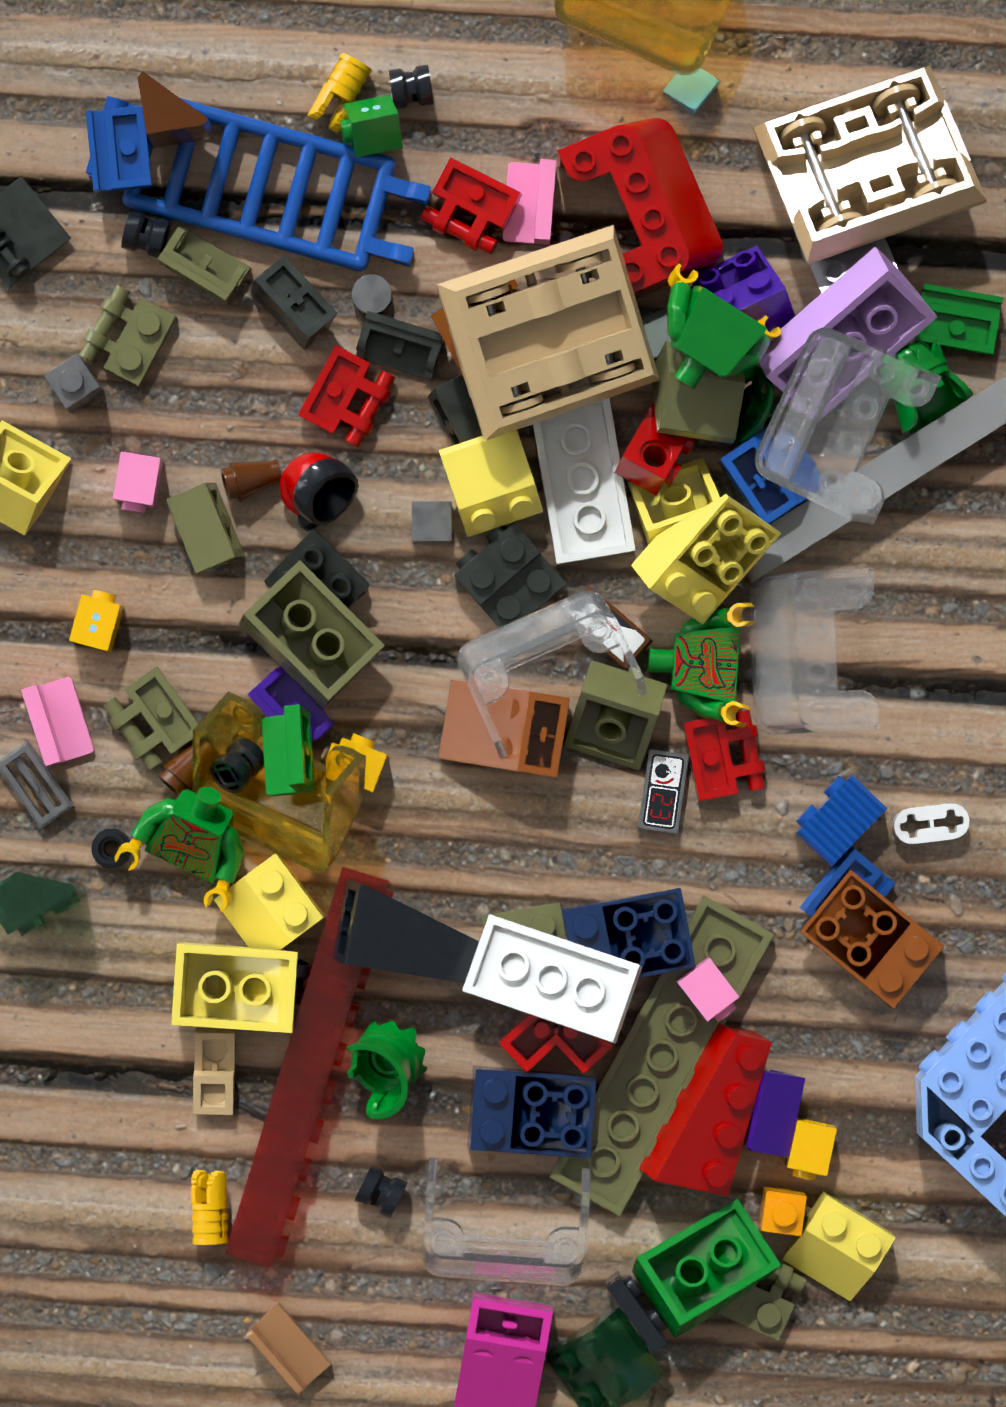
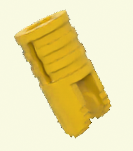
[308,53,372,133]
[191,1170,229,1245]

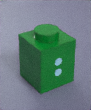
[339,94,403,158]

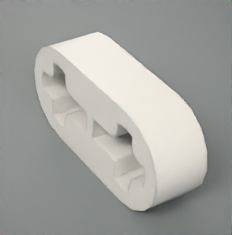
[892,803,970,844]

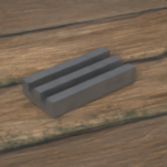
[0,741,75,829]

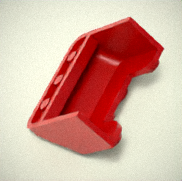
[556,118,723,299]

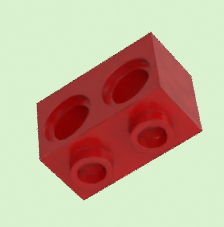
[614,401,696,496]

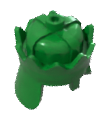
[875,339,973,436]
[346,1020,427,1119]

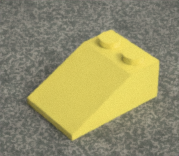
[171,942,298,1033]

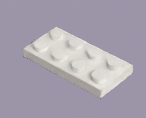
[533,398,636,565]
[462,914,642,1044]

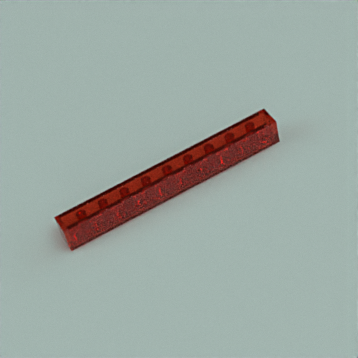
[225,866,395,1267]

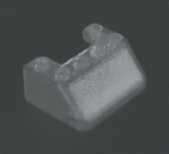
[755,327,942,525]
[749,568,880,735]

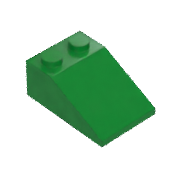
[632,1198,782,1338]

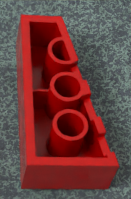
[639,1023,772,1197]

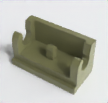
[157,226,251,306]
[166,483,245,574]

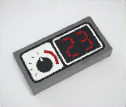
[638,749,689,834]

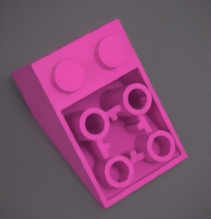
[454,1292,553,1407]

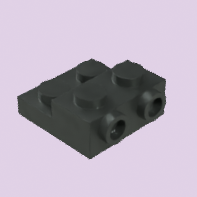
[454,522,567,637]

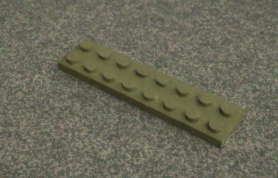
[549,895,774,1216]

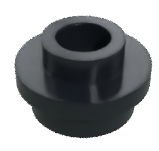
[91,829,131,868]

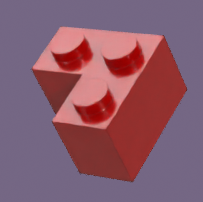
[499,1014,613,1074]

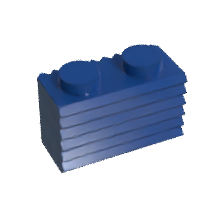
[794,775,887,866]

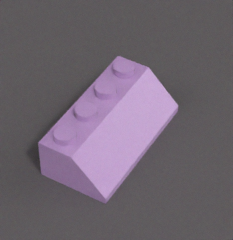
[760,247,937,422]

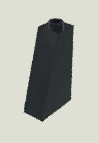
[332,879,479,983]

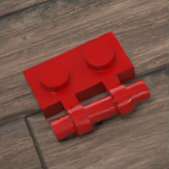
[421,157,522,255]
[298,345,396,448]
[683,710,766,801]

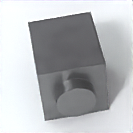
[44,353,105,414]

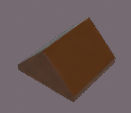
[138,71,214,148]

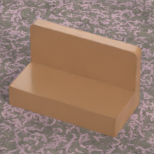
[246,1302,332,1396]

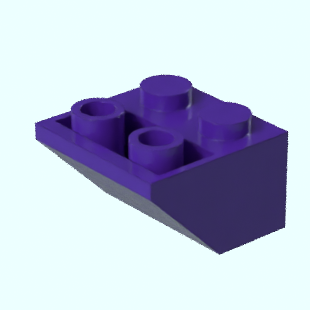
[691,245,795,332]

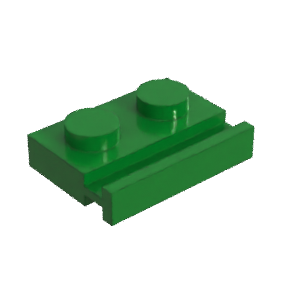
[913,284,1003,356]

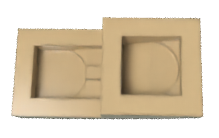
[193,1028,236,1115]

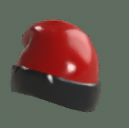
[280,452,359,531]

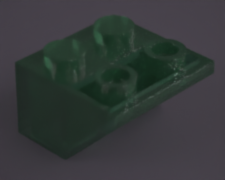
[0,870,86,936]
[545,1307,665,1407]

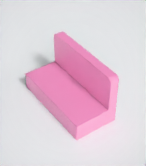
[503,159,556,246]
[21,677,95,767]

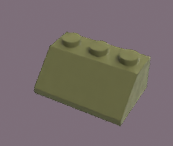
[239,560,385,708]

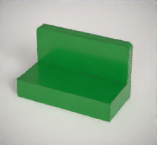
[262,704,315,797]

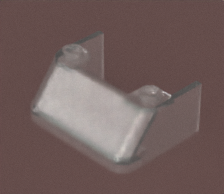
[457,590,647,759]
[423,1157,590,1286]

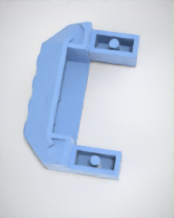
[915,973,1006,1217]

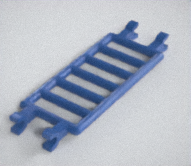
[86,96,431,272]

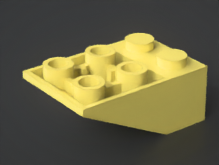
[631,494,781,624]

